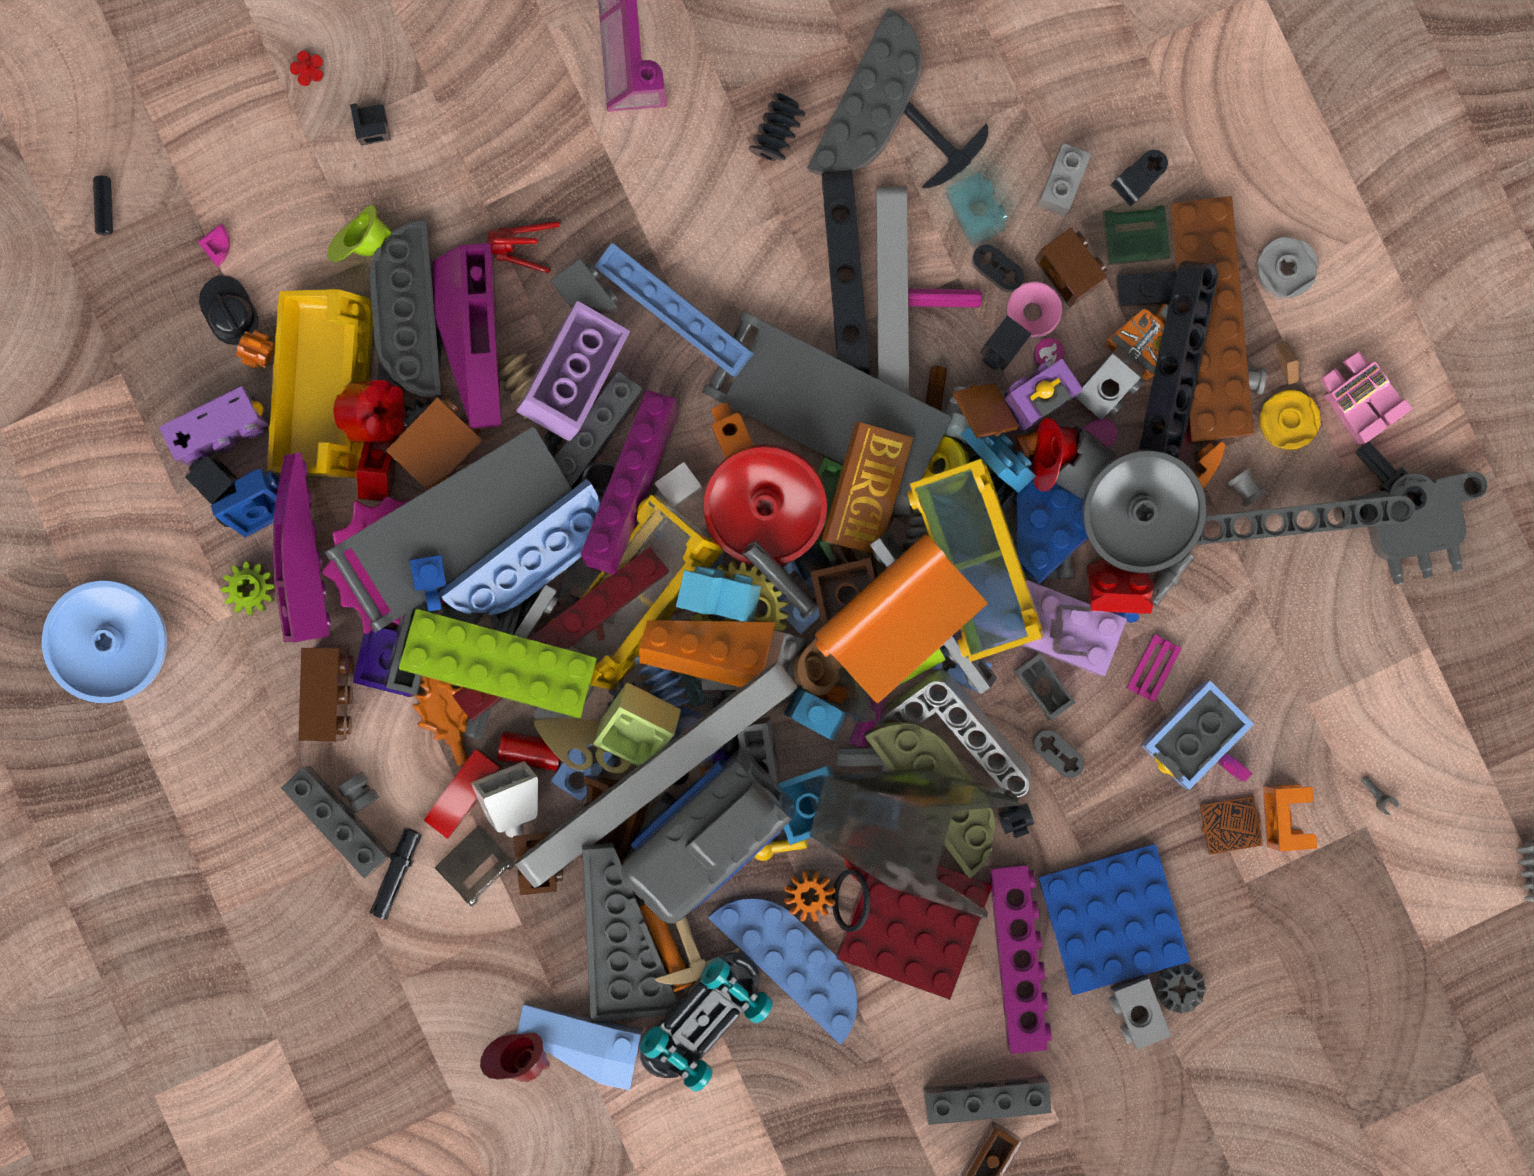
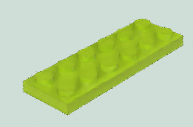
[399,609,597,719]

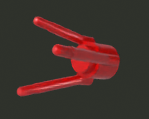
[487,221,561,273]

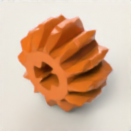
[784,870,835,922]

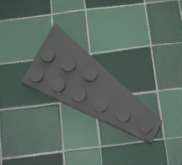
[582,843,678,1022]

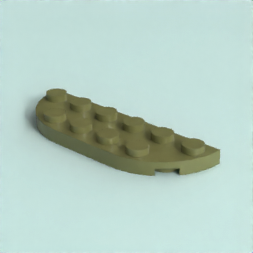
[864,722,995,879]

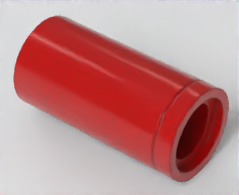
[498,731,561,772]

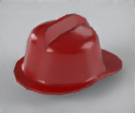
[1032,418,1077,491]

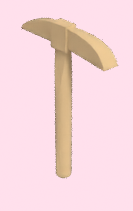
[654,916,740,985]

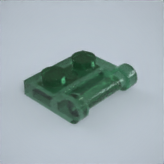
[1103,205,1170,265]

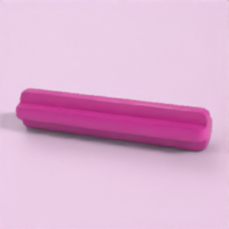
[908,288,982,308]

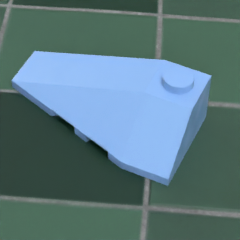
[517,1004,643,1090]

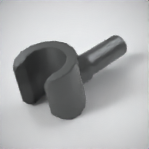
[1361,776,1399,815]

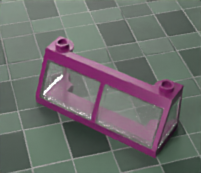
[598,0,667,112]

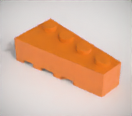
[639,620,775,687]

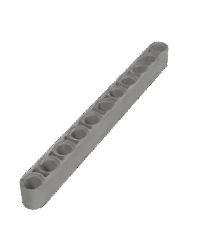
[876,186,910,515]
[515,661,797,888]

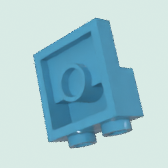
[961,426,1036,493]

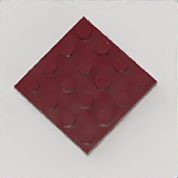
[836,842,993,1000]

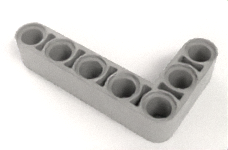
[877,670,1031,798]

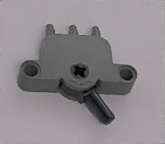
[1334,442,1488,585]

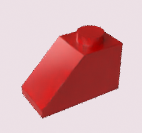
[356,435,398,501]

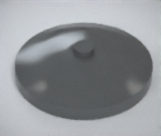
[1082,449,1206,573]

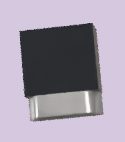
[793,539,837,580]

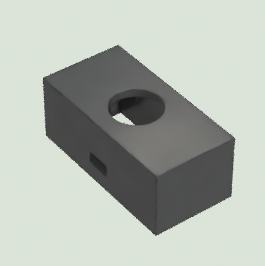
[1013,653,1076,720]

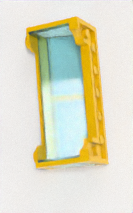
[907,459,1045,662]

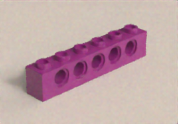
[989,863,1052,1054]

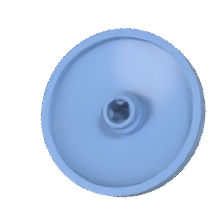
[42,581,168,703]

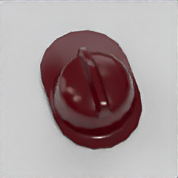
[480,1033,550,1082]

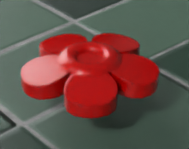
[290,51,324,86]

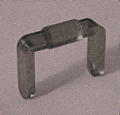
[1050,605,1091,657]

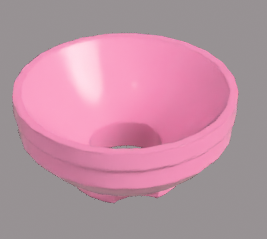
[1007,282,1062,338]

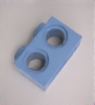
[551,744,618,802]

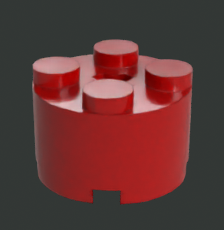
[333,380,405,443]

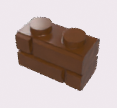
[961,1121,1022,1176]

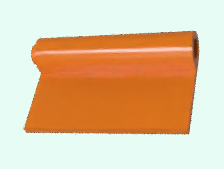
[814,534,988,704]

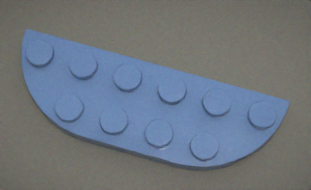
[438,479,600,615]
[708,898,857,1045]

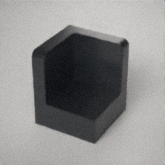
[350,103,391,146]

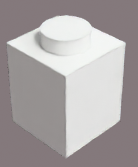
[654,462,702,508]

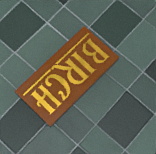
[822,421,914,554]

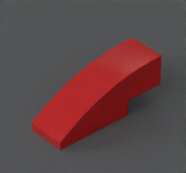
[424,748,502,839]

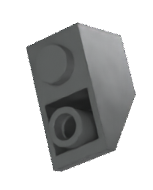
[551,258,619,315]

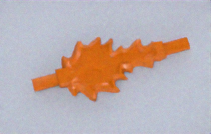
[412,676,468,767]

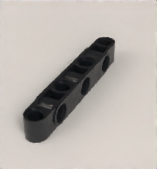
[822,170,870,375]
[1139,260,1218,459]

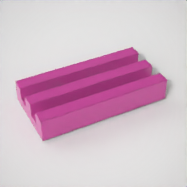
[1126,634,1182,702]

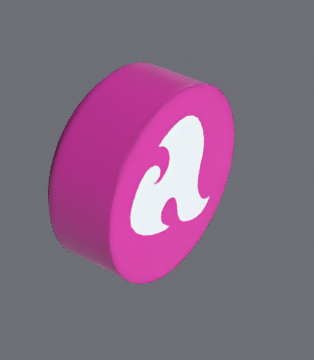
[1033,338,1065,366]

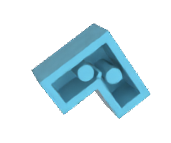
[676,566,762,622]

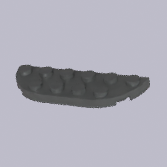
[807,8,922,175]
[370,220,441,398]

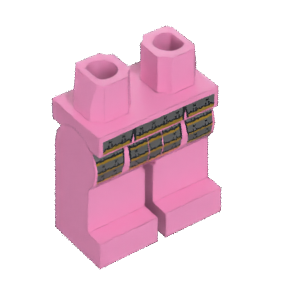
[1320,351,1413,445]

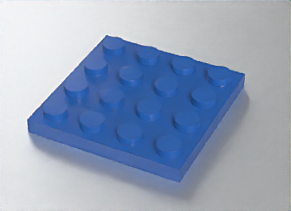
[1038,843,1190,995]

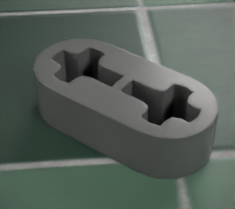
[1033,730,1084,778]

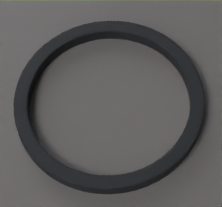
[832,870,870,932]

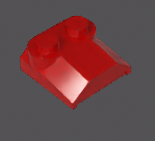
[1086,558,1154,614]

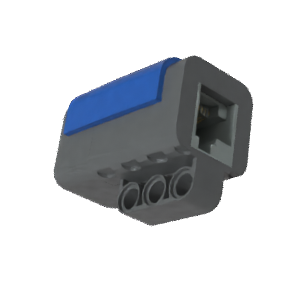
[621,748,795,923]

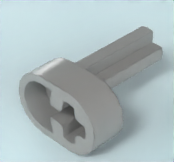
[837,748,899,786]

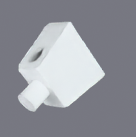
[472,761,538,837]

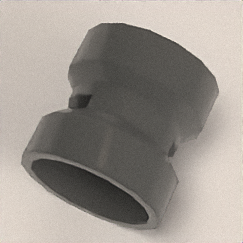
[337,772,379,814]

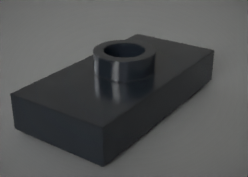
[1116,271,1177,307]

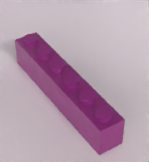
[581,390,680,575]

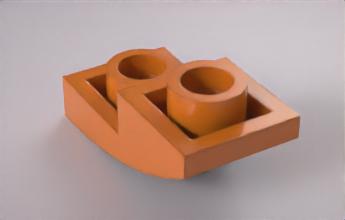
[1194,441,1226,488]

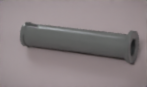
[742,539,818,618]

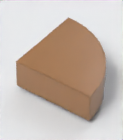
[1276,341,1299,385]

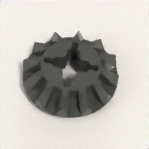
[1156,964,1206,1014]

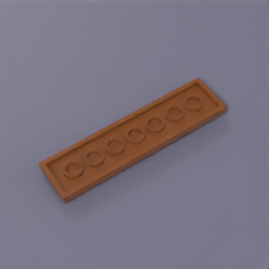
[1171,196,1254,442]

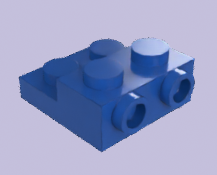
[211,468,279,537]

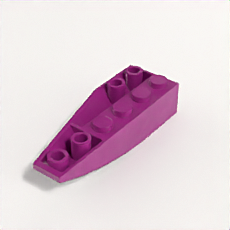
[272,453,331,642]

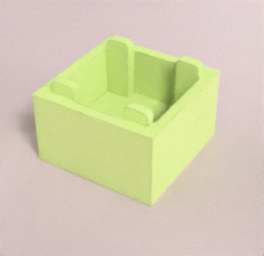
[593,683,681,766]

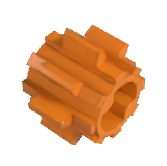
[236,330,275,370]

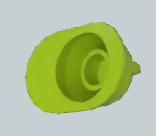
[327,205,392,262]

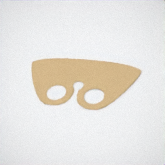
[534,718,631,773]

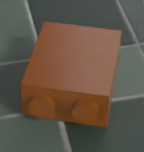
[386,397,482,490]

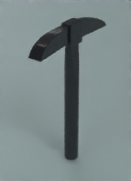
[904,101,988,189]

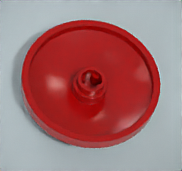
[703,444,827,565]

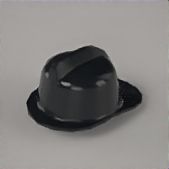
[199,276,258,345]

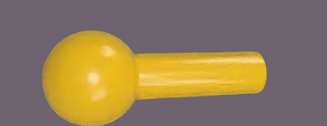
[754,839,808,861]

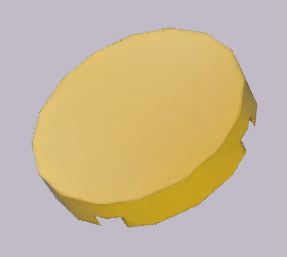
[1259,390,1321,450]

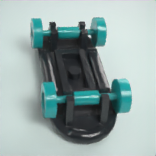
[640,952,773,1092]

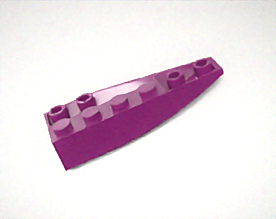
[433,243,502,428]

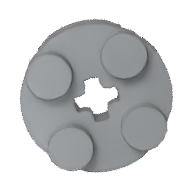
[1255,237,1318,299]

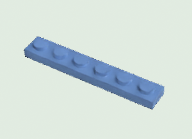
[594,243,754,377]

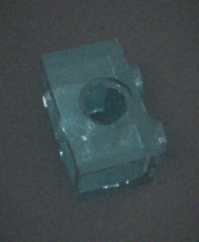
[945,172,1008,247]

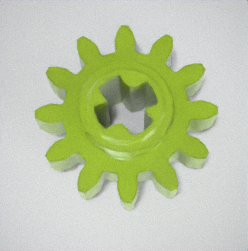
[221,561,275,616]

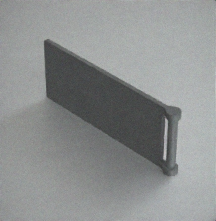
[702,311,952,498]
[324,427,572,632]

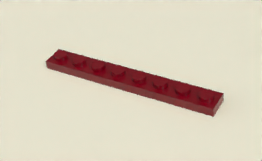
[452,547,669,721]

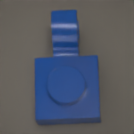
[409,555,446,611]

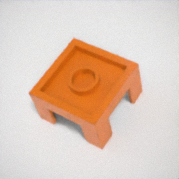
[1263,784,1317,851]

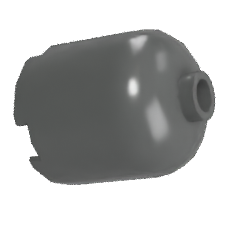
[1056,426,1117,500]

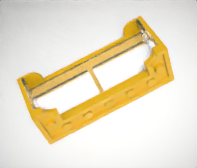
[547,495,724,690]

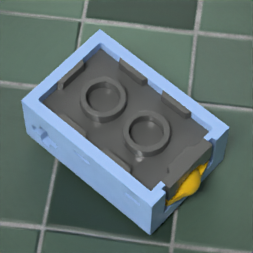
[1140,681,1254,790]

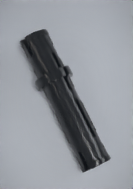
[369,827,422,920]

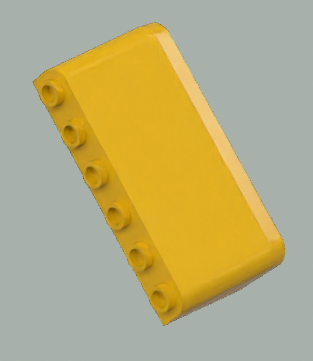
[267,289,373,478]

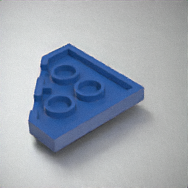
[1016,466,1088,585]

